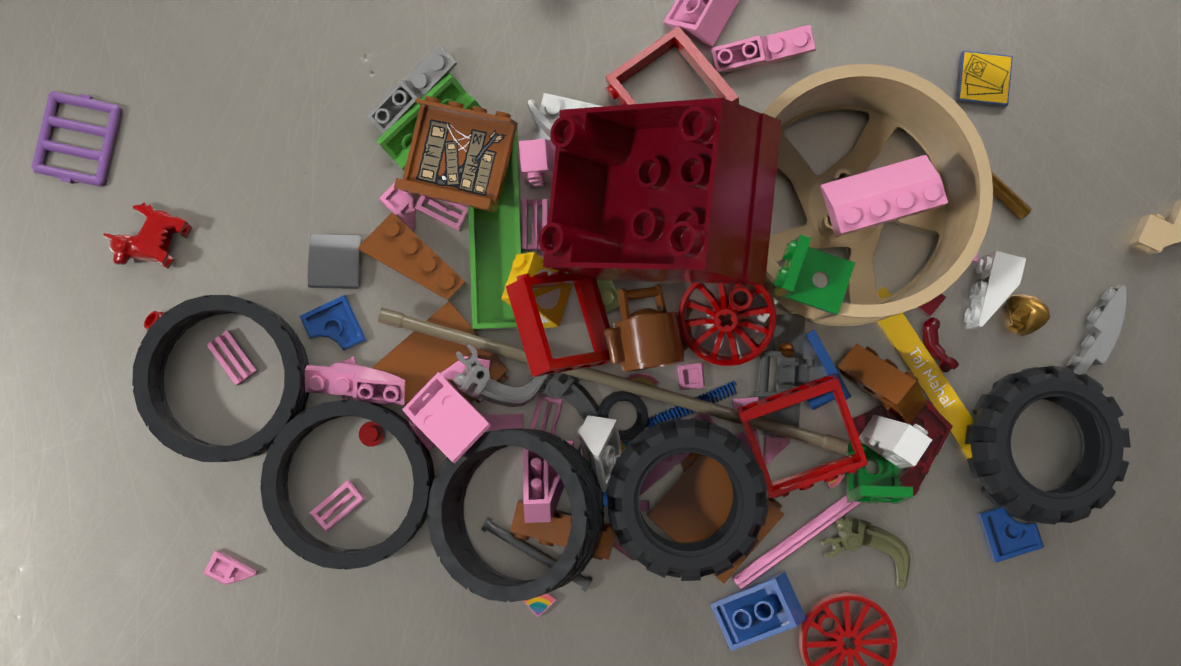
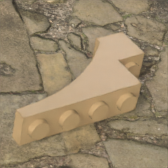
[1129,199,1181,255]

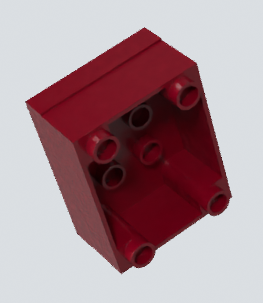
[539,97,782,285]

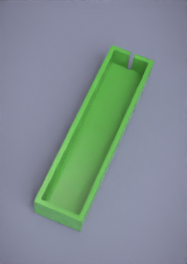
[468,129,522,331]

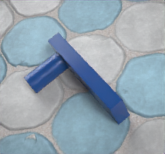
[806,329,852,410]

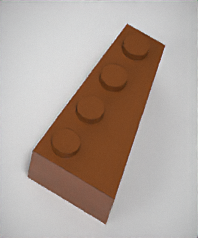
[357,212,468,302]
[510,500,616,560]

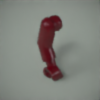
[922,317,959,372]

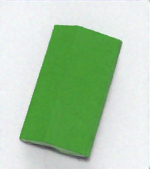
[376,73,482,170]

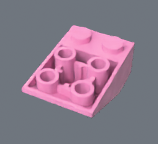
[402,372,491,464]

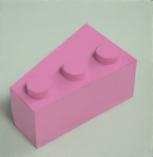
[519,139,556,188]
[523,441,574,523]

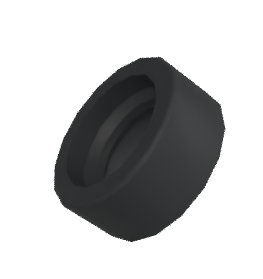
[598,391,648,441]

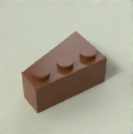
[838,343,927,424]

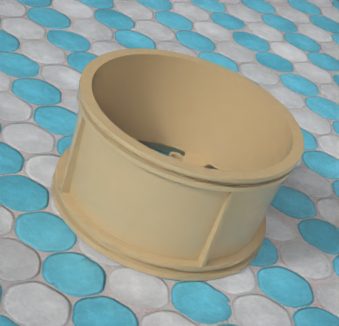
[763,64,993,327]

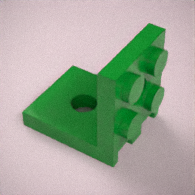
[773,234,855,315]
[846,441,913,504]

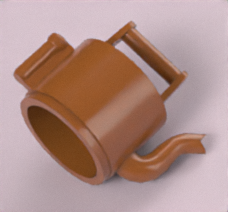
[604,284,693,372]

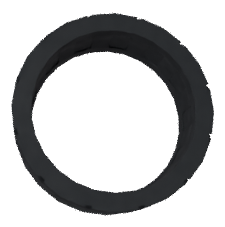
[132,295,309,462]
[260,400,435,570]
[427,428,604,602]

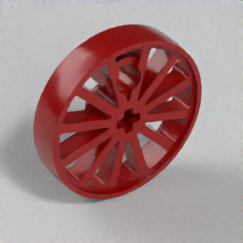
[678,283,777,366]
[798,592,897,666]

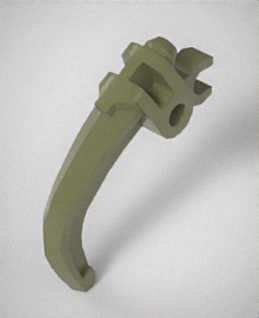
[820,516,910,589]

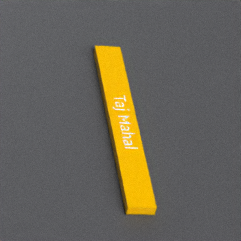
[877,286,974,459]

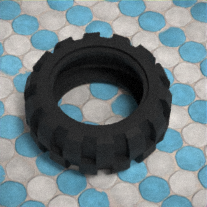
[965,366,1131,525]
[607,418,769,581]

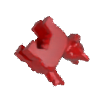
[103,202,192,269]

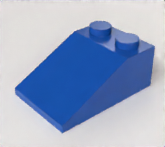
[710,571,805,651]

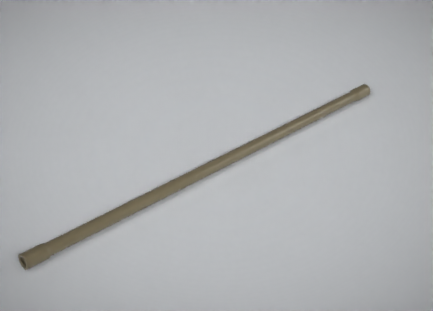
[378,307,849,455]

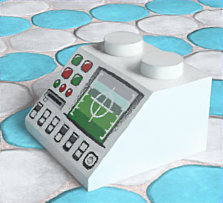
[577,415,622,492]

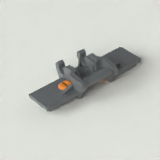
[755,314,815,436]

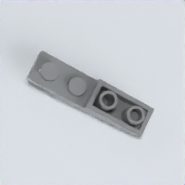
[367,45,457,133]
[1067,285,1127,375]

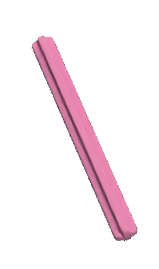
[733,495,861,589]

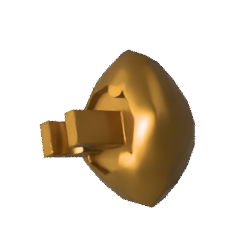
[1006,294,1050,336]

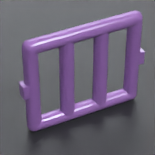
[31,91,122,187]

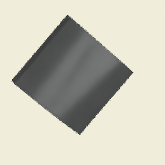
[308,234,362,289]

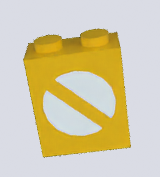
[501,252,573,328]

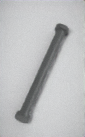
[481,517,593,592]

